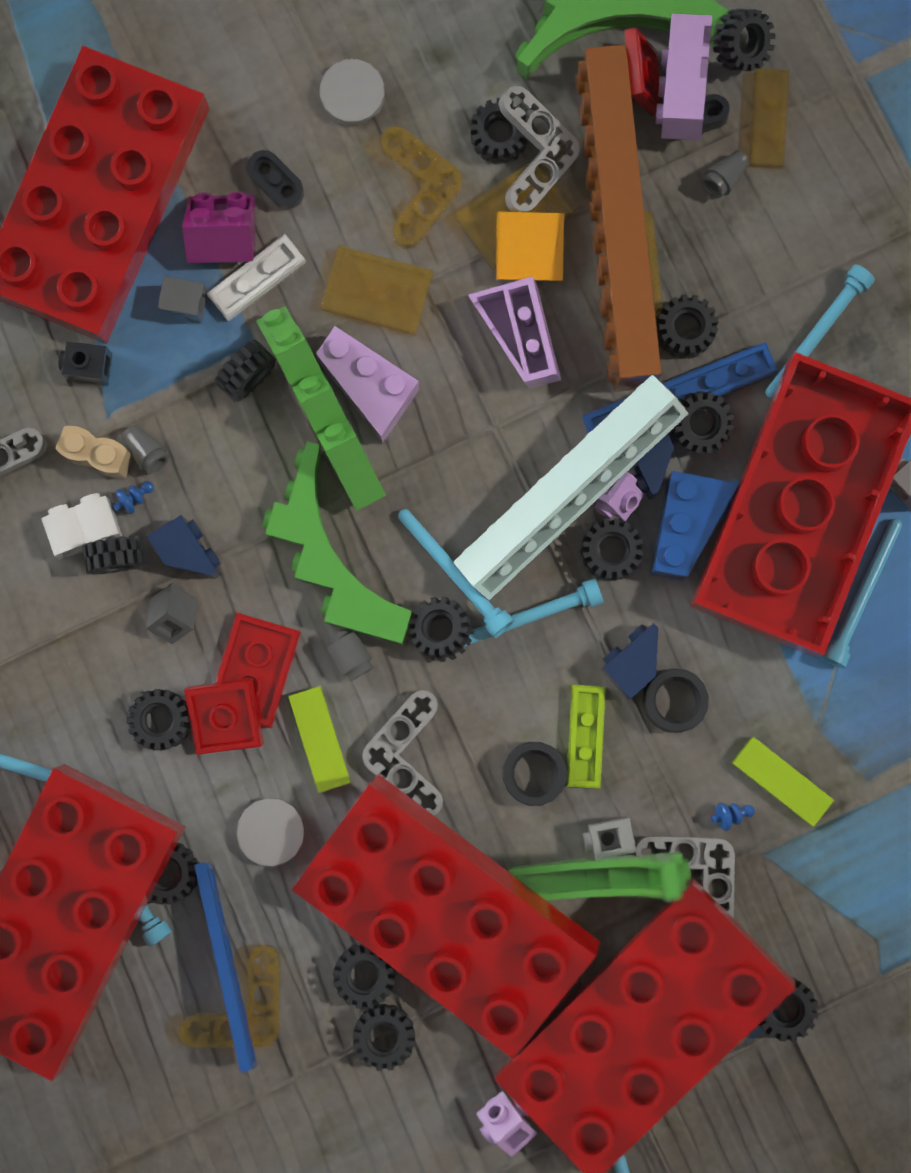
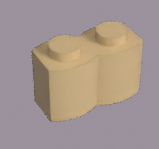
[56,426,134,479]

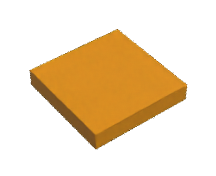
[496,212,564,281]

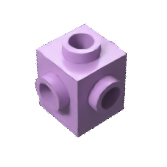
[594,472,644,521]
[476,1091,538,1157]

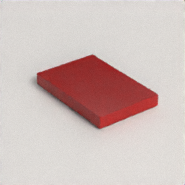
[214,612,302,728]

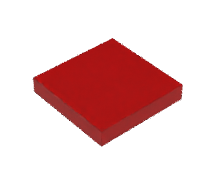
[625,28,662,116]
[184,679,264,755]

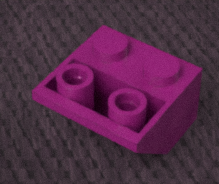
[182,192,256,263]

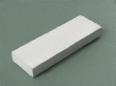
[207,234,306,322]

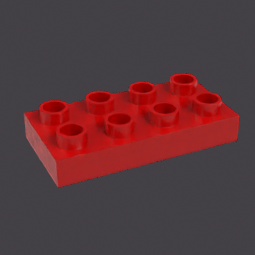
[0,45,210,344]
[690,352,911,657]
[0,764,186,1081]
[291,774,600,1059]
[494,878,796,1173]

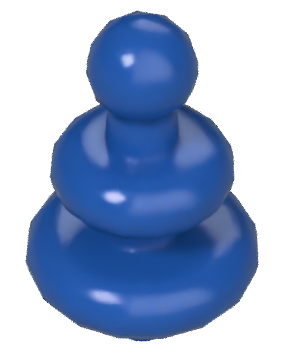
[113,481,154,514]
[711,803,755,831]

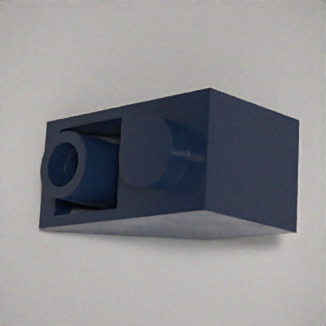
[633,434,674,499]
[147,515,221,578]
[601,623,659,700]

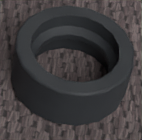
[642,668,709,733]
[502,742,567,806]

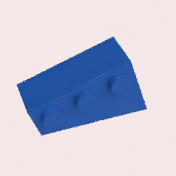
[650,471,739,581]

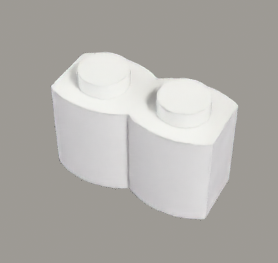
[41,493,122,559]

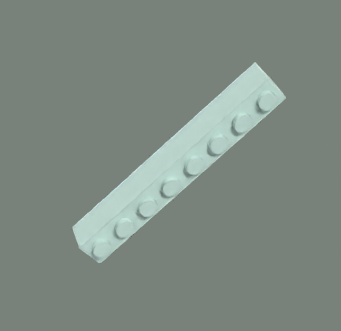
[453,375,689,600]

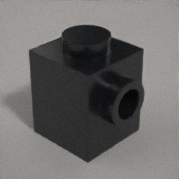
[58,341,113,386]

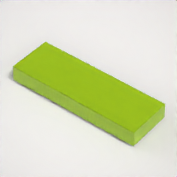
[566,685,606,788]
[288,686,352,793]
[731,737,834,827]

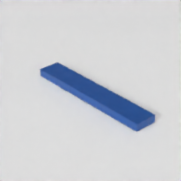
[582,342,779,433]
[194,862,257,1073]

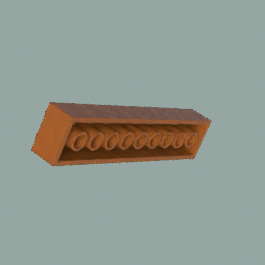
[576,44,661,392]

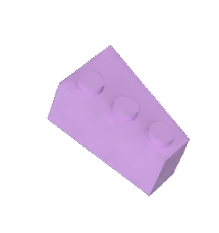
[656,14,712,140]
[468,277,561,389]
[316,326,420,443]

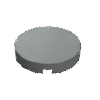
[320,59,385,126]
[236,798,305,867]

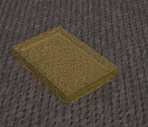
[454,159,573,270]
[320,245,434,336]

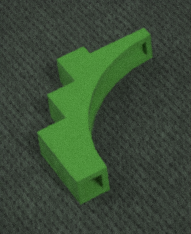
[515,0,729,79]
[256,306,386,511]
[262,441,413,645]
[507,852,691,901]

